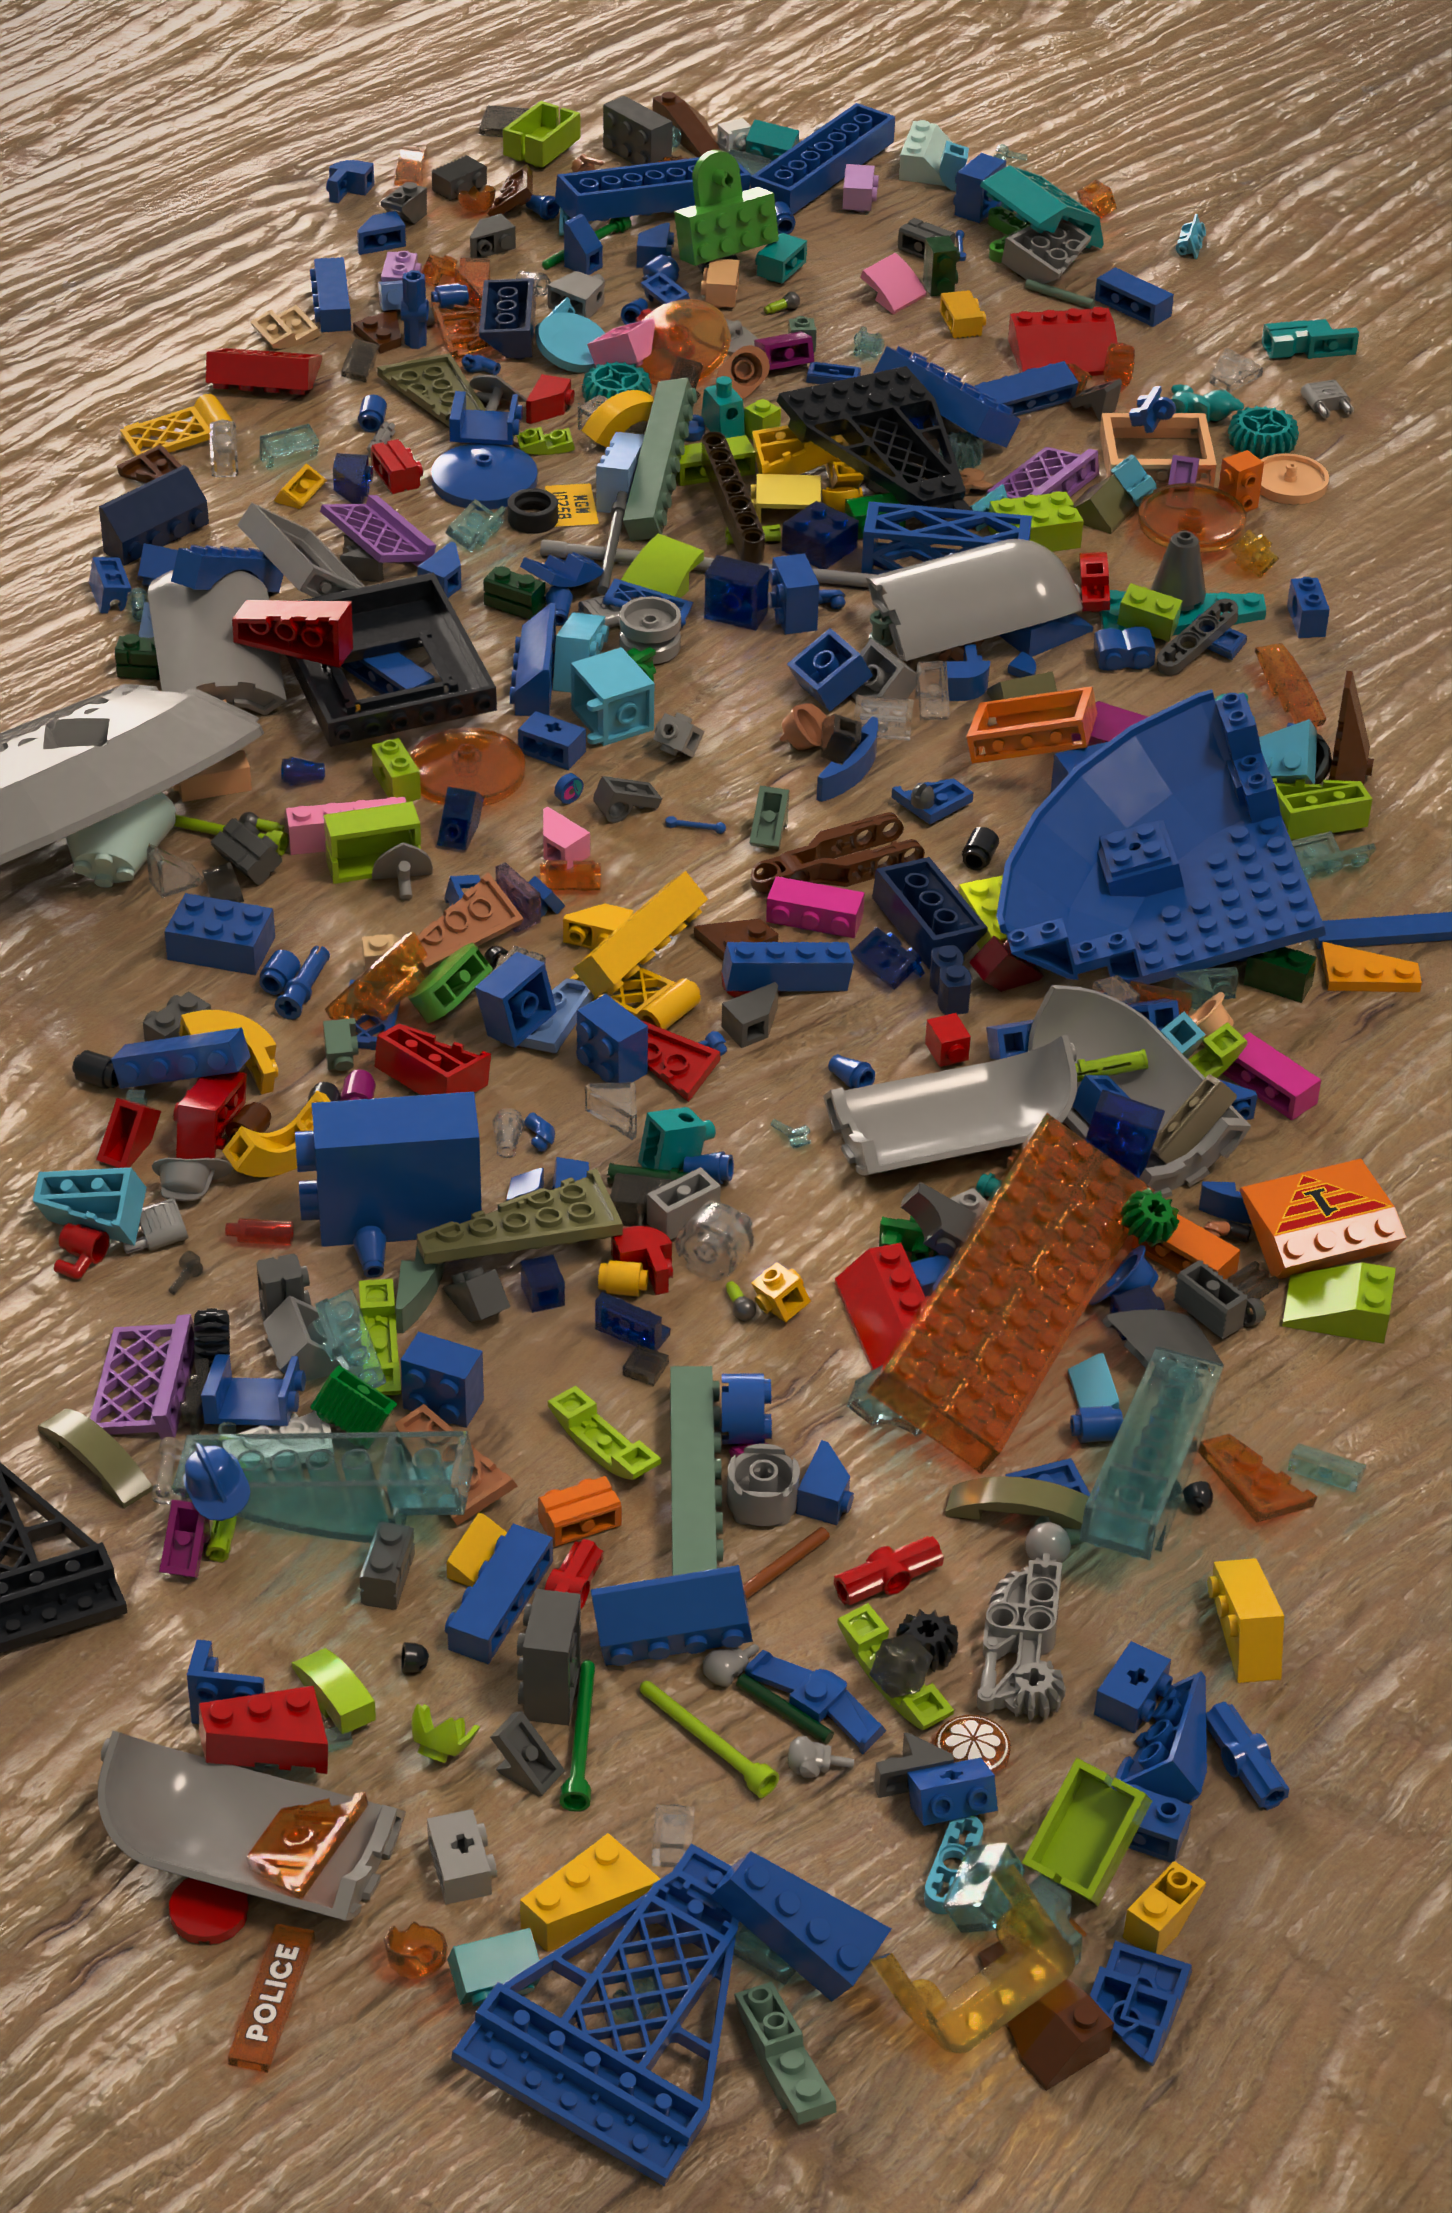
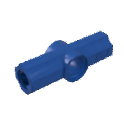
[401,270,429,349]
[1206,1701,1290,1810]

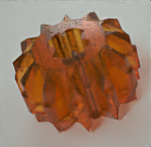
[1104,343,1135,386]

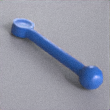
[955,230,966,261]
[665,816,726,834]

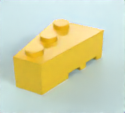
[752,425,837,475]
[1207,1558,1284,1683]
[520,1833,660,1952]

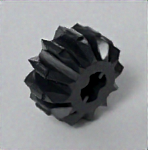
[194,1308,230,1368]
[896,1609,958,1672]

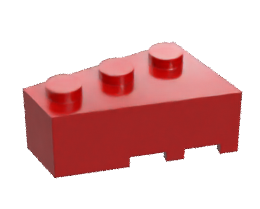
[374,1024,491,1095]
[173,1072,247,1159]
[199,1686,328,1774]

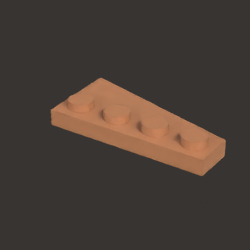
[406,872,524,974]
[394,1404,518,1526]

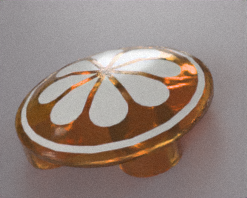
[935,1715,1011,1773]

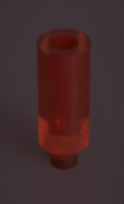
[225,1218,294,1246]

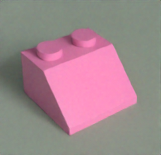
[587,317,655,367]

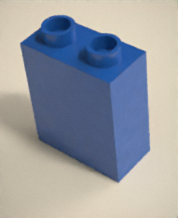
[295,1092,482,1247]

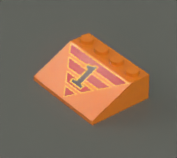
[1239,1158,1407,1281]

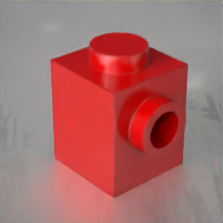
[925,1013,971,1067]

